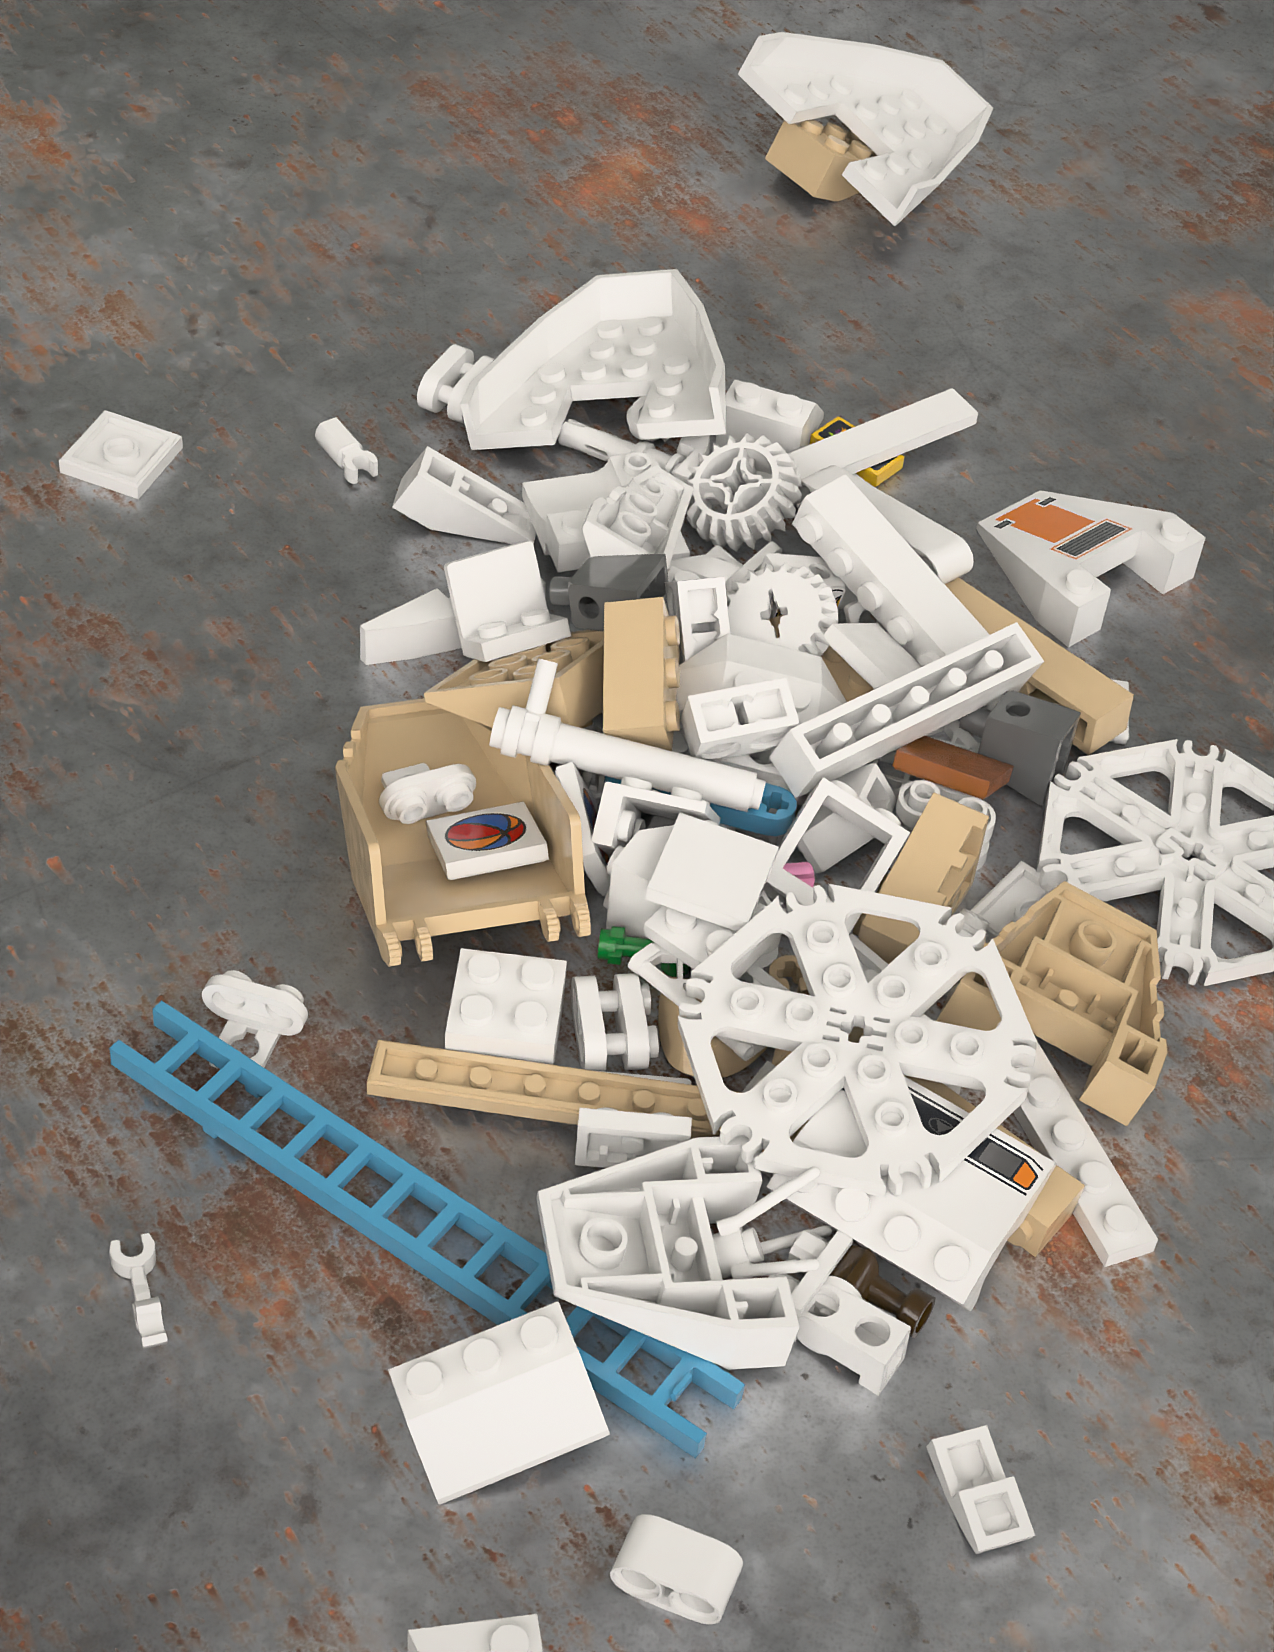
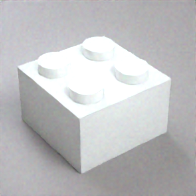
[445,948,567,1065]

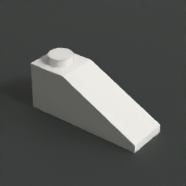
[392,446,536,544]

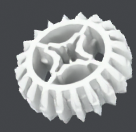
[684,433,802,552]

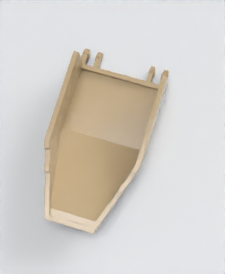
[335,698,591,967]

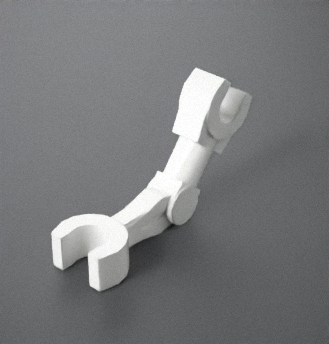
[109,1233,168,1349]

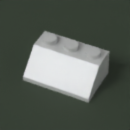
[388,1301,610,1505]

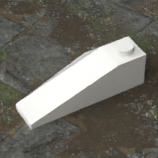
[582,465,694,570]

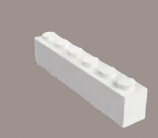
[792,474,1023,711]
[769,622,1044,798]

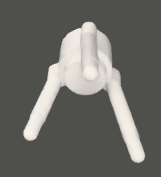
[712,1167,832,1280]

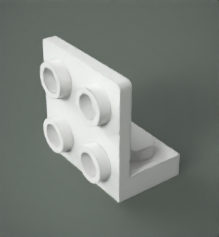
[444,541,571,662]
[591,777,721,857]
[575,1070,692,1168]

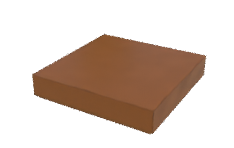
[892,736,1014,800]

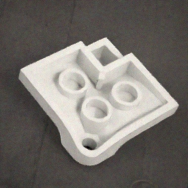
[522,452,690,572]

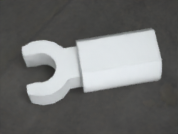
[315,417,378,484]

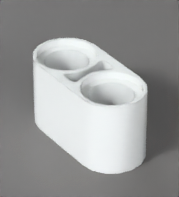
[610,1514,743,1624]

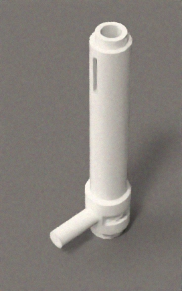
[489,658,766,812]

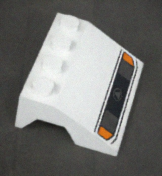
[766,1076,1057,1312]

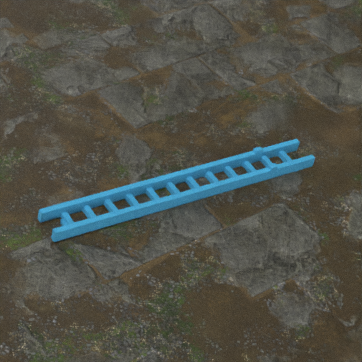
[109,1001,745,1459]

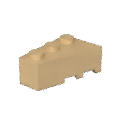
[603,597,680,751]
[853,792,989,964]

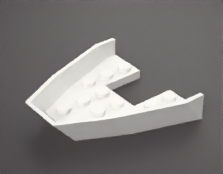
[738,32,993,226]
[460,269,726,450]

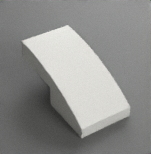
[926,1425,1035,1554]

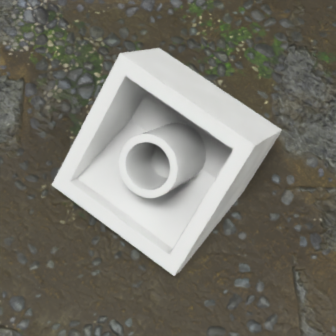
[716,379,824,453]
[603,820,718,939]

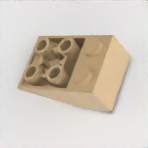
[765,119,877,202]

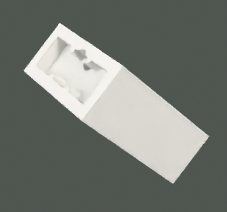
[763,777,910,934]

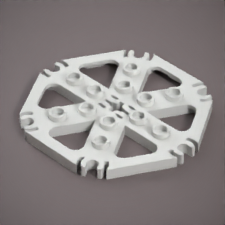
[1036,739,1274,986]
[678,884,1037,1197]

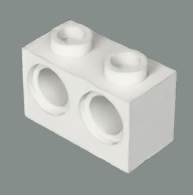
[665,577,730,665]
[681,677,800,761]

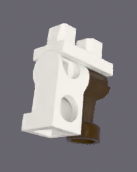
[769,1230,936,1396]

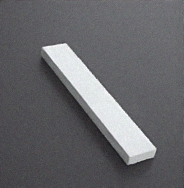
[756,388,978,479]

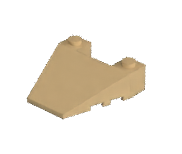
[936,881,1168,1126]

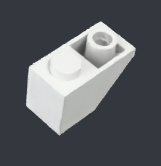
[797,763,898,873]

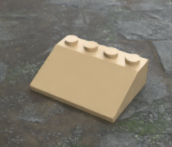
[424,630,604,728]

